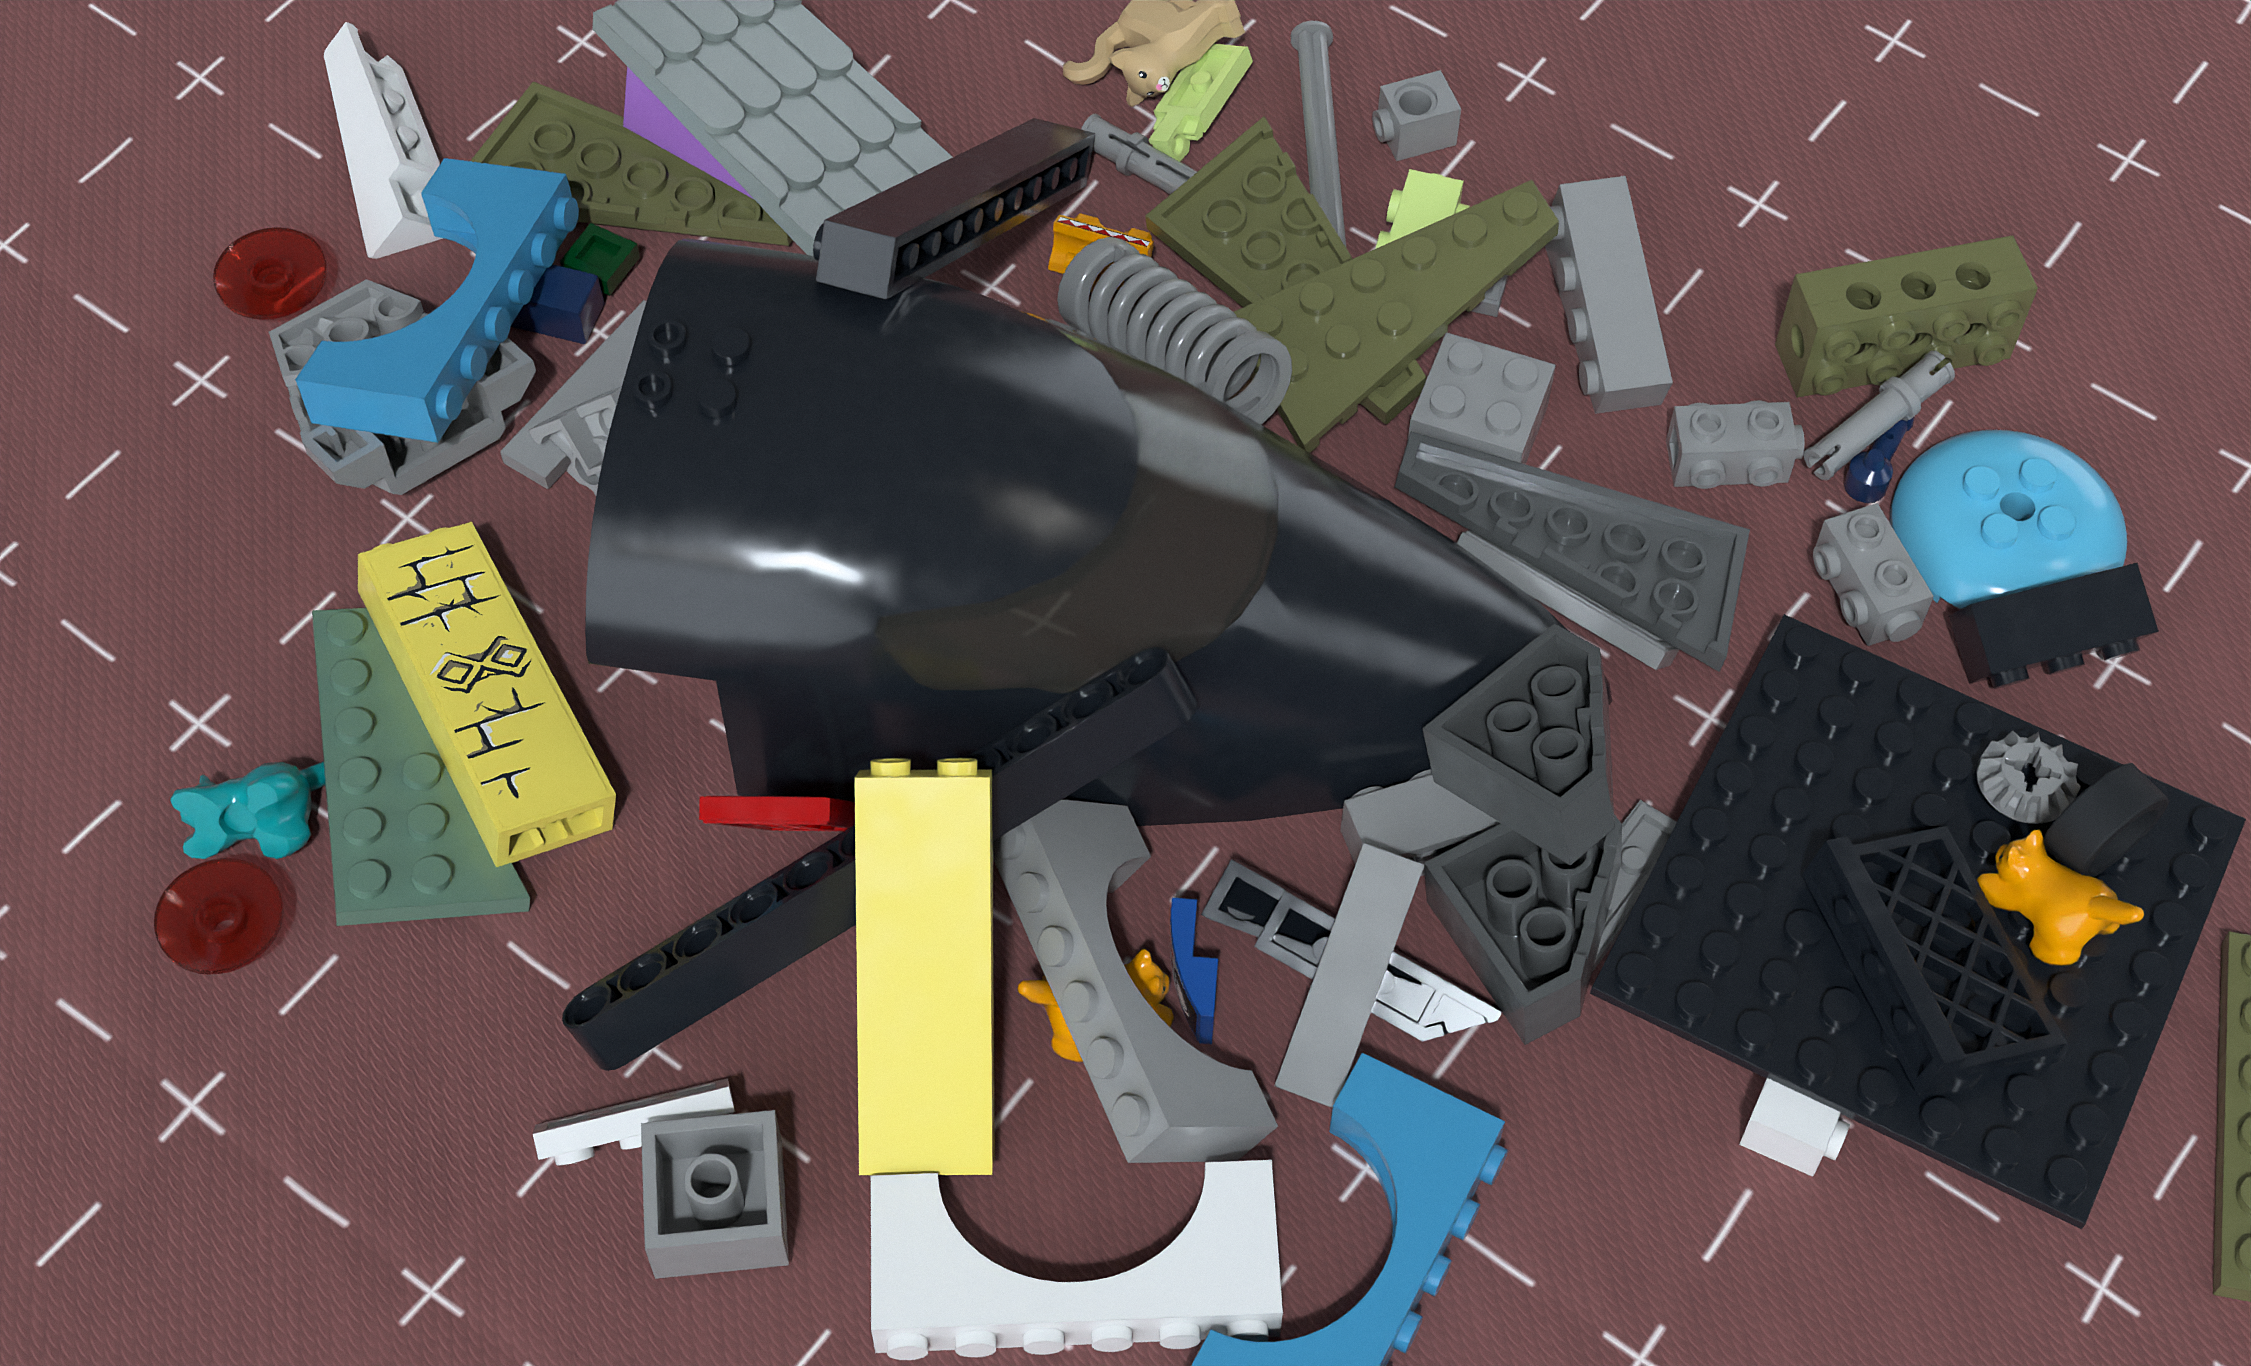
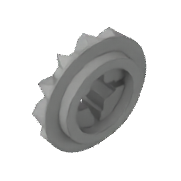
[1977,731,2081,823]

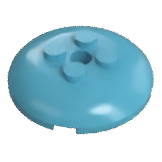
[1890,430,2127,609]

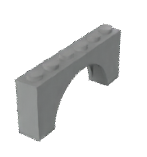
[992,800,1278,1163]

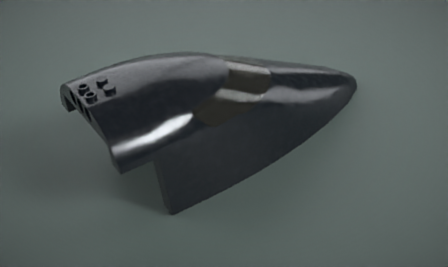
[585,238,1613,826]

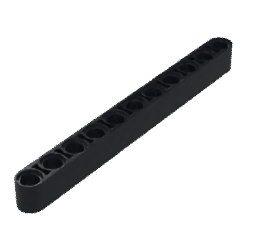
[562,647,1198,1071]

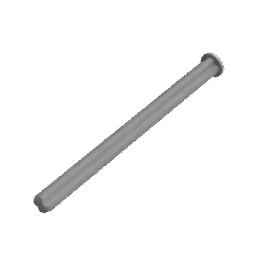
[1290,21,1346,247]

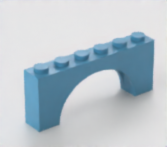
[295,158,579,443]
[1191,1053,1508,1366]

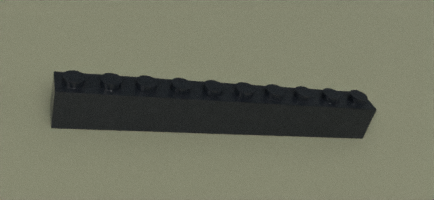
[813,118,1095,299]

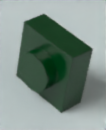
[560,223,640,296]

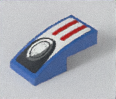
[1170,897,1218,1044]

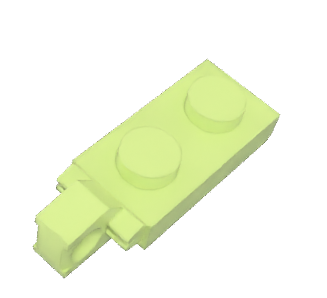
[1149,44,1253,162]

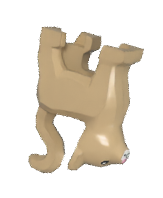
[1063,0,1245,107]

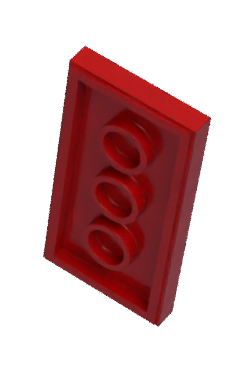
[699,796,855,832]

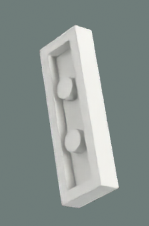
[533,1078,735,1165]

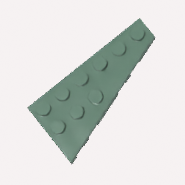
[312,608,530,926]

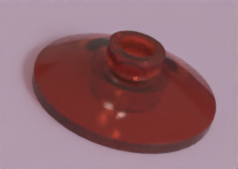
[213,227,327,320]
[154,858,284,975]

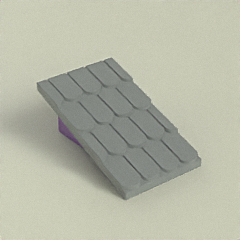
[592,0,953,256]

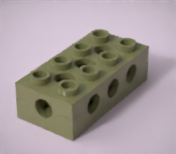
[1775,235,2038,398]

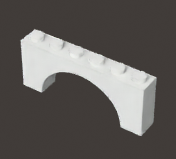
[871,1160,1283,1360]

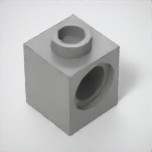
[1372,70,1461,161]

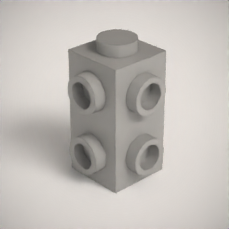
[1666,400,1805,489]
[1813,503,1934,646]

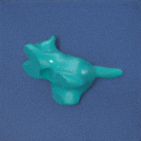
[170,762,325,859]

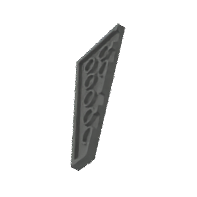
[1394,431,1750,672]

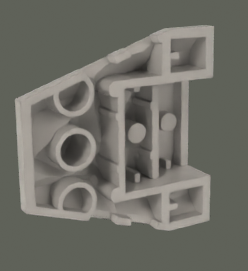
[269,279,536,495]

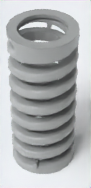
[1057,237,1292,424]

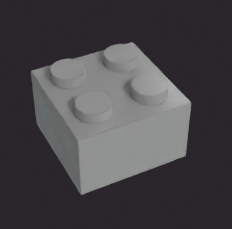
[1407,333,1556,464]
[641,1110,789,1279]

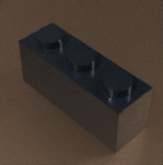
[1949,563,2159,689]

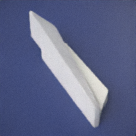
[324,22,443,259]

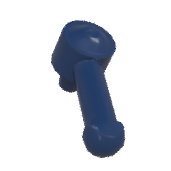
[1844,416,1915,503]

